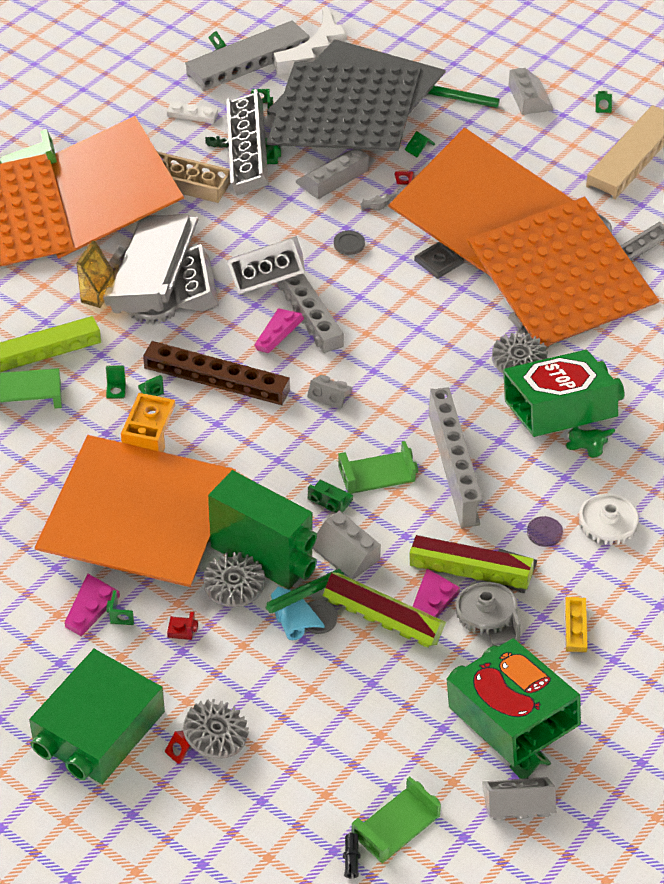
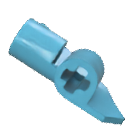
[271,587,325,641]

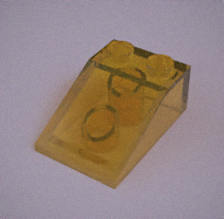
[76,240,115,308]

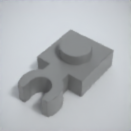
[104,244,126,274]

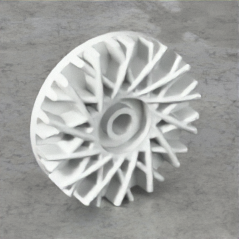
[579,493,639,546]

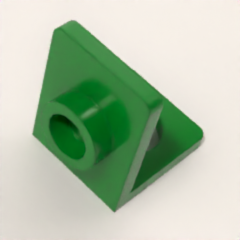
[208,31,227,51]
[251,89,273,115]
[593,91,612,113]
[405,131,435,157]
[106,365,126,399]
[138,375,164,396]
[107,590,134,625]
[509,751,551,779]

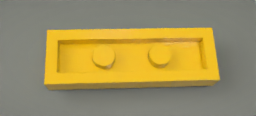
[565,597,588,652]

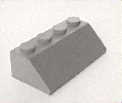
[296,149,369,199]
[227,236,305,294]
[174,244,219,312]

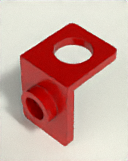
[394,171,415,185]
[165,730,191,764]

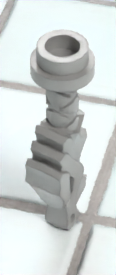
[360,188,404,210]

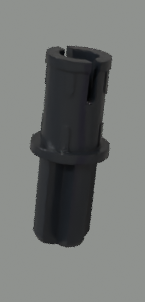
[343,832,361,879]

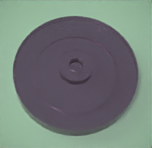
[527,516,563,547]

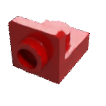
[167,612,198,640]

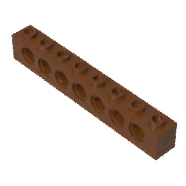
[143,341,290,406]

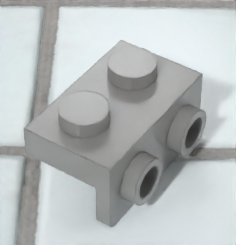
[307,375,353,409]

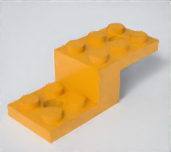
[121,393,175,452]

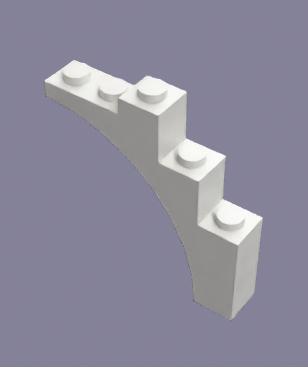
[274,7,347,75]

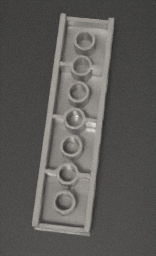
[185,20,310,92]
[226,89,269,195]
[429,387,483,529]

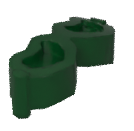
[205,136,229,148]

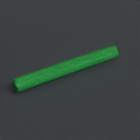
[427,85,500,108]
[265,569,344,613]

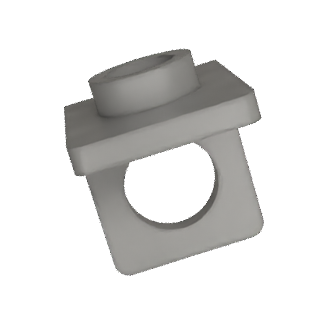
[489,611,520,646]

